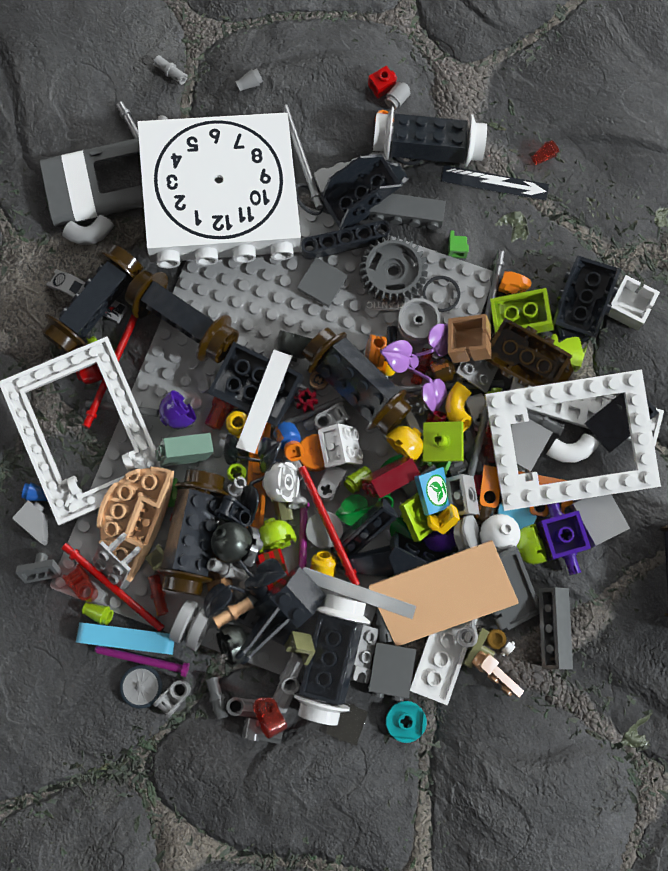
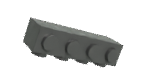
[369,194,446,230]
[538,587,573,670]

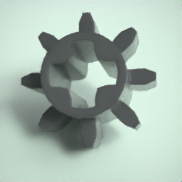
[408,391,429,415]
[448,459,469,477]

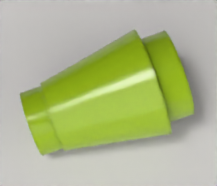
[227,463,246,482]
[343,466,372,494]
[82,603,114,625]

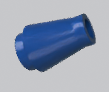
[22,482,48,502]

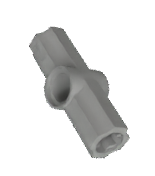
[270,652,306,714]

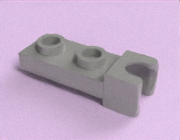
[350,625,379,684]

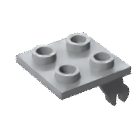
[92,533,141,588]

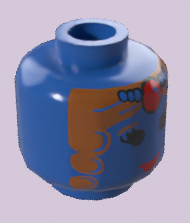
[273,422,301,450]

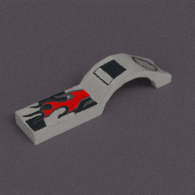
[46,269,128,324]

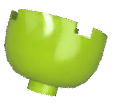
[259,518,297,554]
[516,524,547,564]

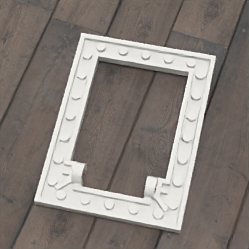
[0,337,164,525]
[485,370,661,511]

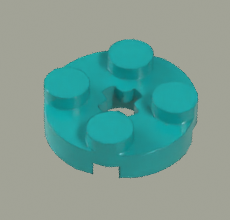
[386,701,427,743]

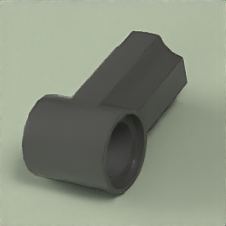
[226,697,267,719]
[241,717,284,744]

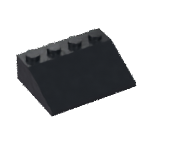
[208,342,304,427]

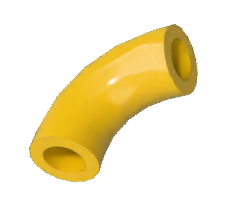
[445,381,472,432]

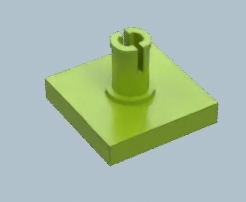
[423,421,464,462]
[399,493,440,542]

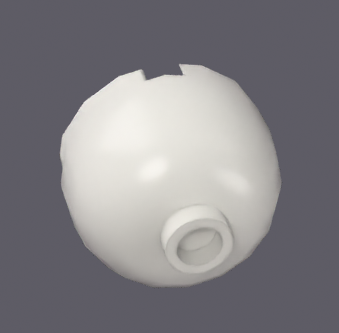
[262,462,299,502]
[479,514,520,554]

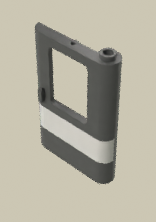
[40,138,144,227]

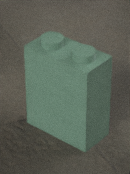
[155,433,214,467]

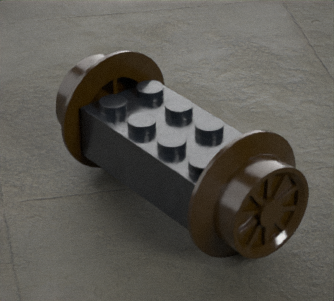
[41,245,144,353]
[125,270,239,363]
[302,327,412,435]
[157,470,230,596]

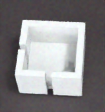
[607,275,660,331]

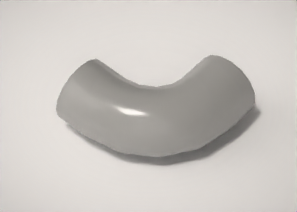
[62,215,114,245]

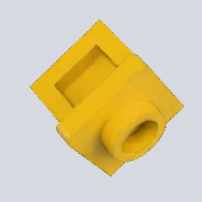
[426,504,460,535]

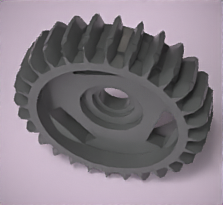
[359,235,428,304]

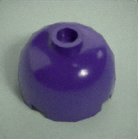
[159,390,197,430]
[422,527,456,553]

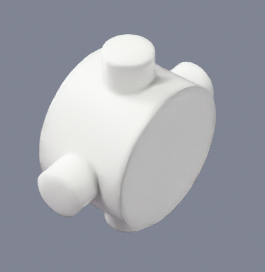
[501,641,515,656]

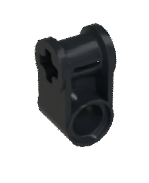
[214,495,254,527]

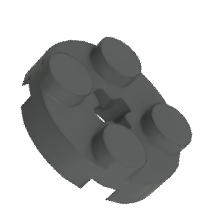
[236,526,263,567]

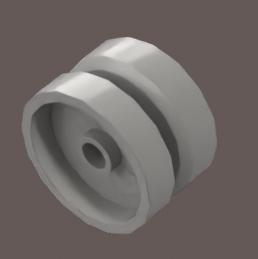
[397,298,440,346]
[169,599,214,651]

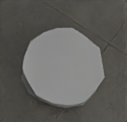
[306,511,344,549]
[454,515,481,552]

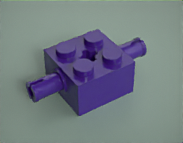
[537,502,591,576]

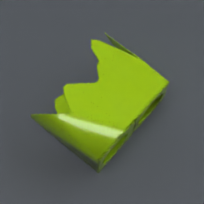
[549,334,588,372]

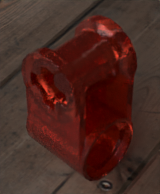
[62,564,98,602]
[253,697,287,739]

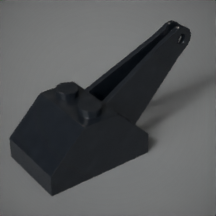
[336,531,447,577]
[235,565,326,665]

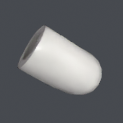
[546,434,599,463]

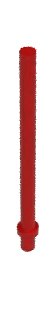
[82,315,138,428]
[298,466,360,585]
[61,543,165,632]

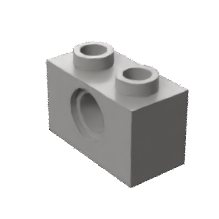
[445,474,480,518]

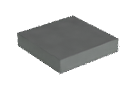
[297,257,348,308]

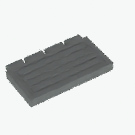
[492,545,540,630]

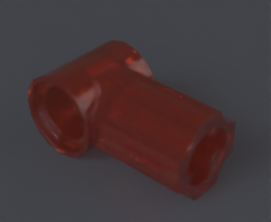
[205,397,234,431]

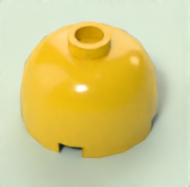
[386,426,423,462]

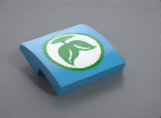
[414,467,449,515]

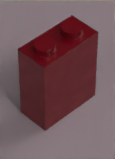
[361,457,421,498]

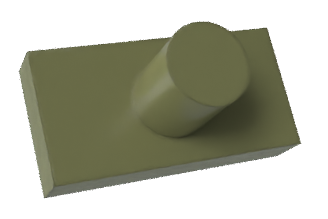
[462,628,495,668]

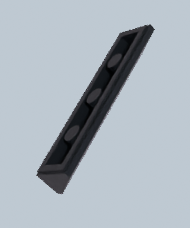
[331,498,398,558]

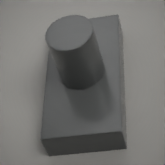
[16,553,62,583]

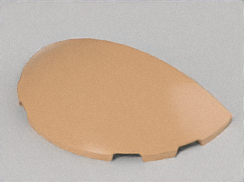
[97,467,174,582]

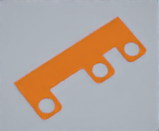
[480,465,574,517]

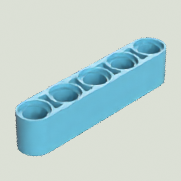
[76,622,174,655]

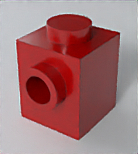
[368,65,397,98]

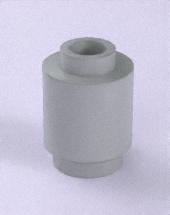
[385,82,411,110]

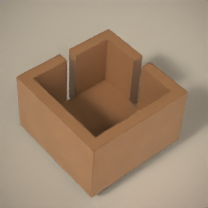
[448,314,491,363]

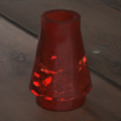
[531,140,559,165]

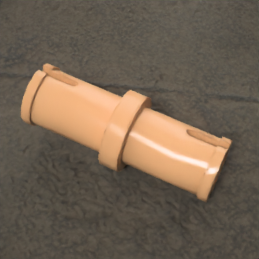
[212,597,254,629]

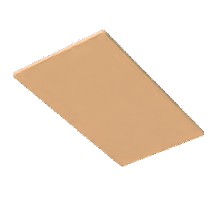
[369,540,519,646]

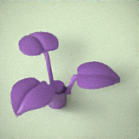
[380,324,448,412]

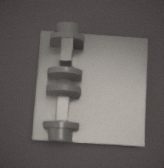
[455,358,498,393]

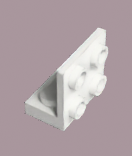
[318,424,363,468]

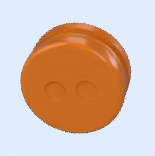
[365,334,387,371]
[300,434,326,472]

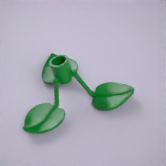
[335,454,422,544]

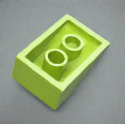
[490,288,554,334]

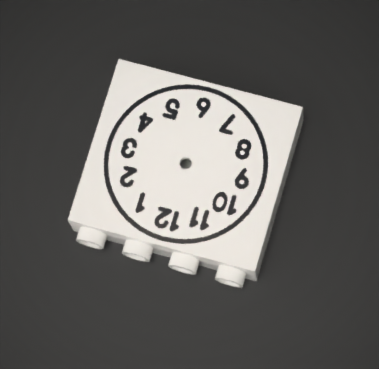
[138,113,301,268]

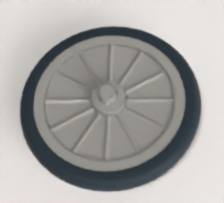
[120,665,162,709]

